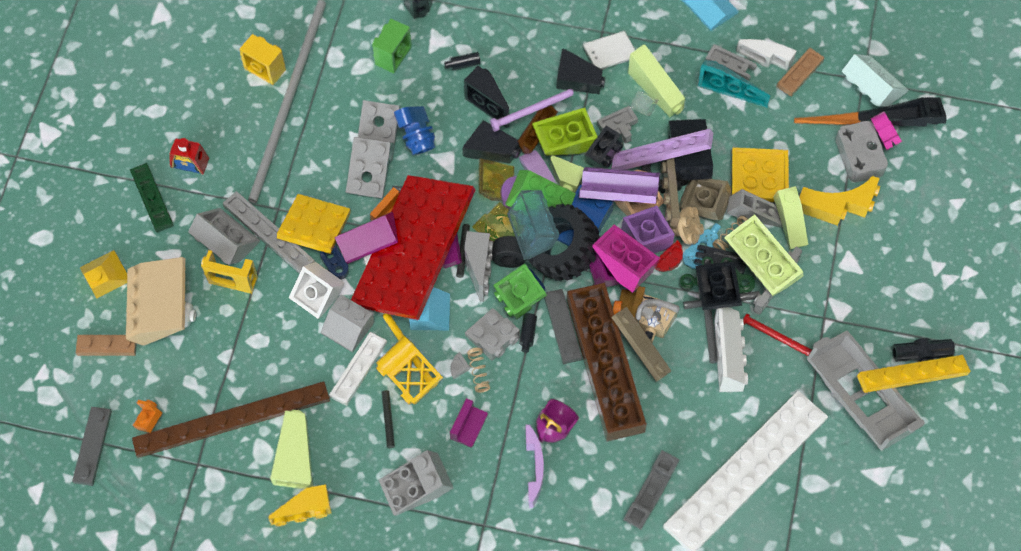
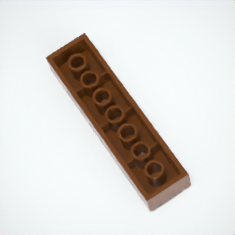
[567,283,647,441]

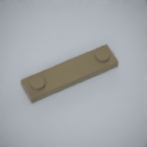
[612,307,671,382]

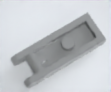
[705,44,757,81]

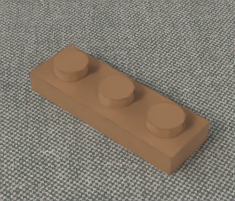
[777,48,825,97]
[76,335,137,356]

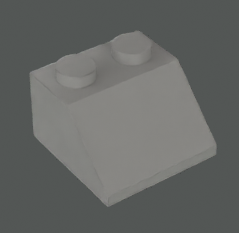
[321,295,375,353]

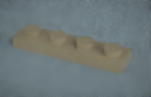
[661,158,680,228]

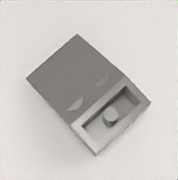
[464,231,493,302]
[379,450,453,516]

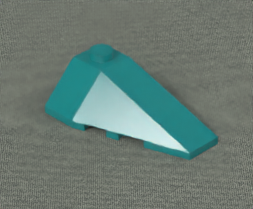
[698,60,771,107]

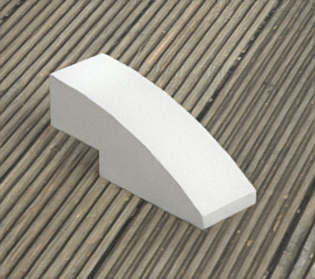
[736,39,796,71]

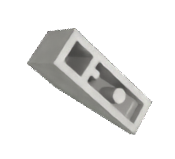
[727,189,783,228]

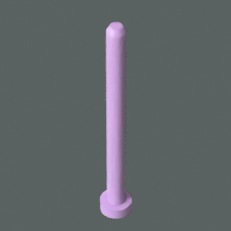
[490,89,574,132]

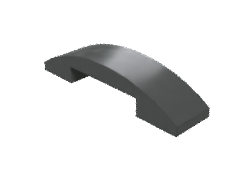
[623,450,680,530]

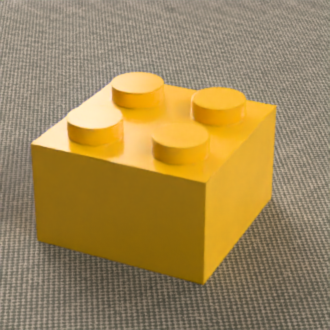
[239,34,286,85]

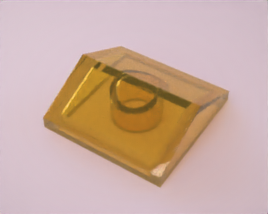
[479,158,514,201]

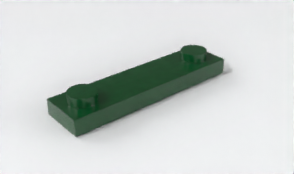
[129,163,174,233]

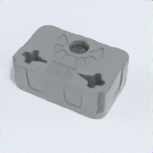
[835,121,888,182]

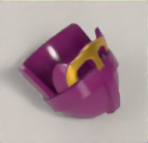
[536,399,579,443]

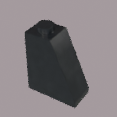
[556,49,606,95]
[463,120,521,163]

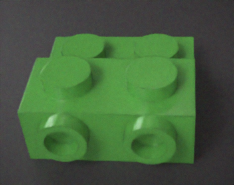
[493,264,547,320]

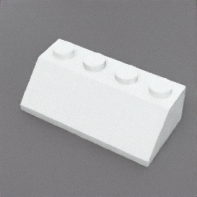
[714,307,748,392]

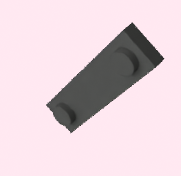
[544,289,582,364]
[72,407,112,486]

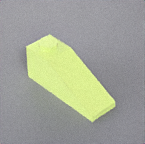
[773,186,808,250]

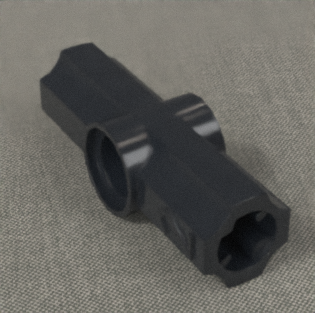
[892,338,955,362]

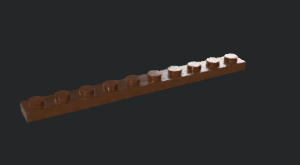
[132,381,330,458]

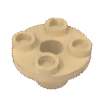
[671,207,704,245]

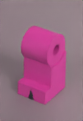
[871,111,902,150]

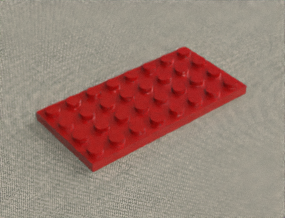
[351,175,476,320]

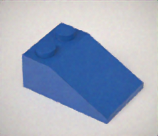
[555,184,614,246]

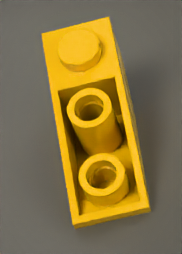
[268,484,331,526]

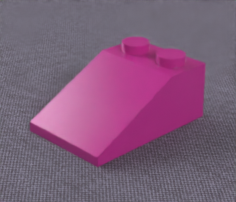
[592,224,660,293]

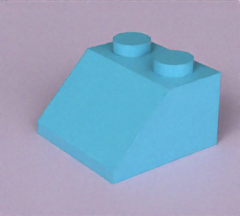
[409,287,450,331]

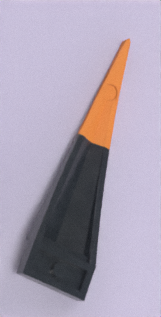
[794,97,947,127]

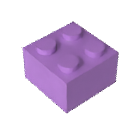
[621,206,674,253]

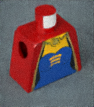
[169,138,209,174]

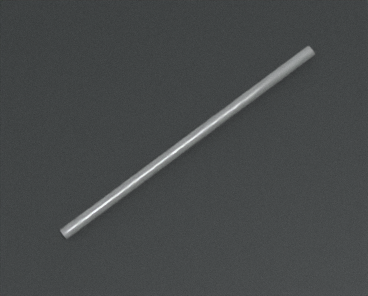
[248,0,326,203]

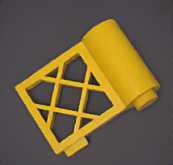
[376,335,443,405]

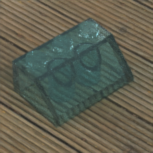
[507,190,559,260]

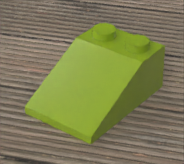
[533,107,597,156]

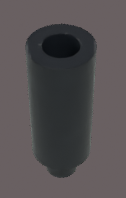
[444,52,481,71]
[519,313,537,353]

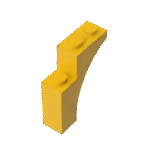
[799,176,881,226]

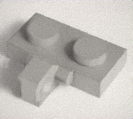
[597,106,638,144]

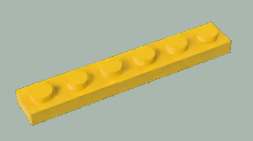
[857,355,971,393]

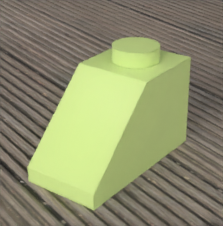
[550,155,584,193]

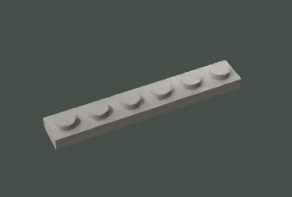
[223,191,315,274]

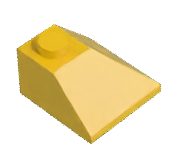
[80,250,127,299]

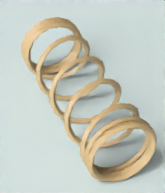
[713,216,748,250]
[467,347,490,393]

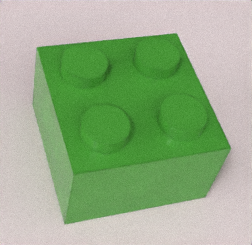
[372,19,412,74]

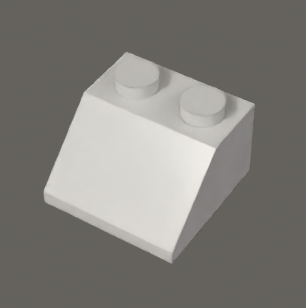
[289,262,345,319]

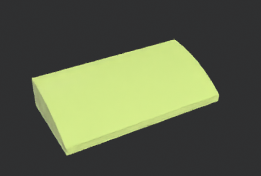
[724,215,804,296]

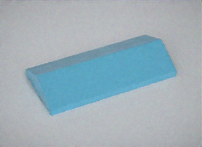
[682,0,739,31]

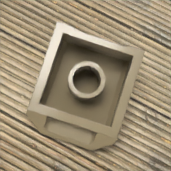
[679,179,731,221]

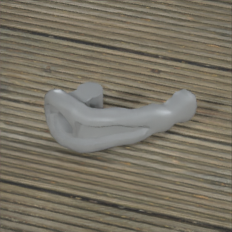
[635,299,680,320]

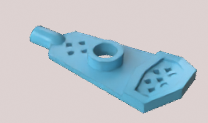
[682,223,721,269]

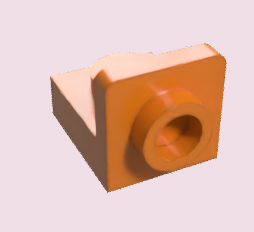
[133,399,162,433]

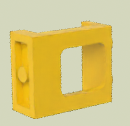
[201,250,258,294]

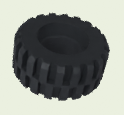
[524,204,600,281]

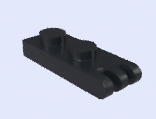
[694,245,746,275]

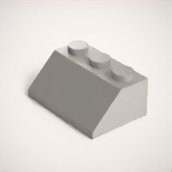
[188,208,260,265]

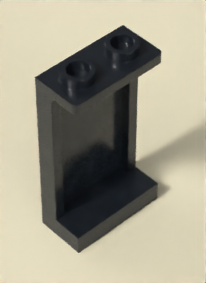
[668,119,713,181]

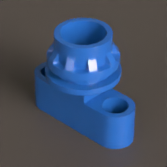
[394,106,436,156]

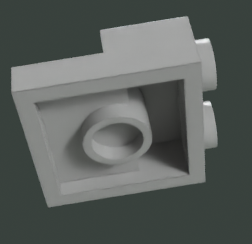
[465,308,520,361]

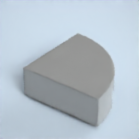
[451,352,470,379]

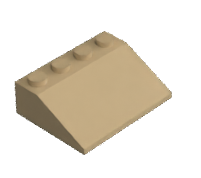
[126,257,185,346]

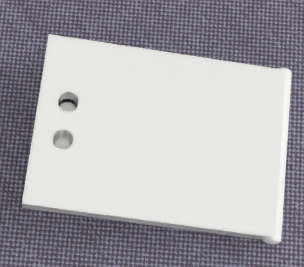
[583,31,635,69]

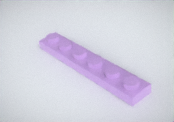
[612,129,714,170]

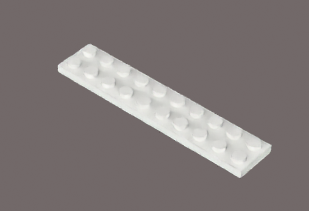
[663,391,828,551]

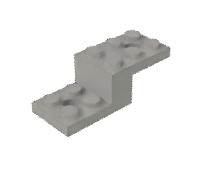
[346,100,401,198]

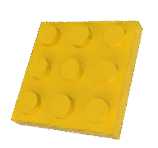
[732,147,789,202]
[277,194,351,254]

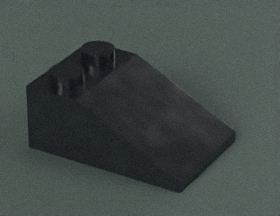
[464,66,509,128]
[695,261,742,310]

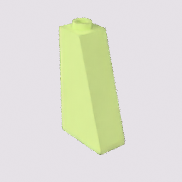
[628,44,685,117]
[271,410,313,489]

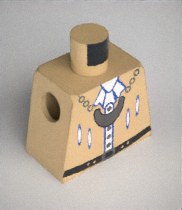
[638,294,678,343]

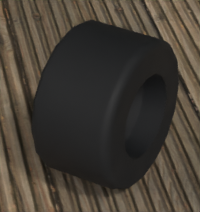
[492,236,526,268]

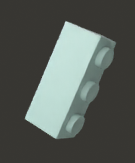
[842,54,908,107]

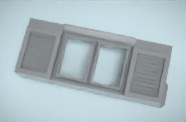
[807,330,925,451]

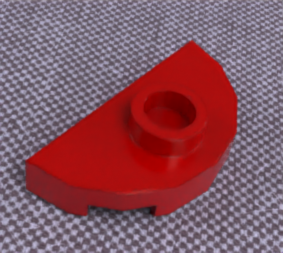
[655,240,683,272]

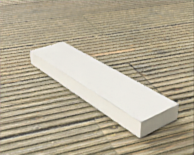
[329,332,387,406]

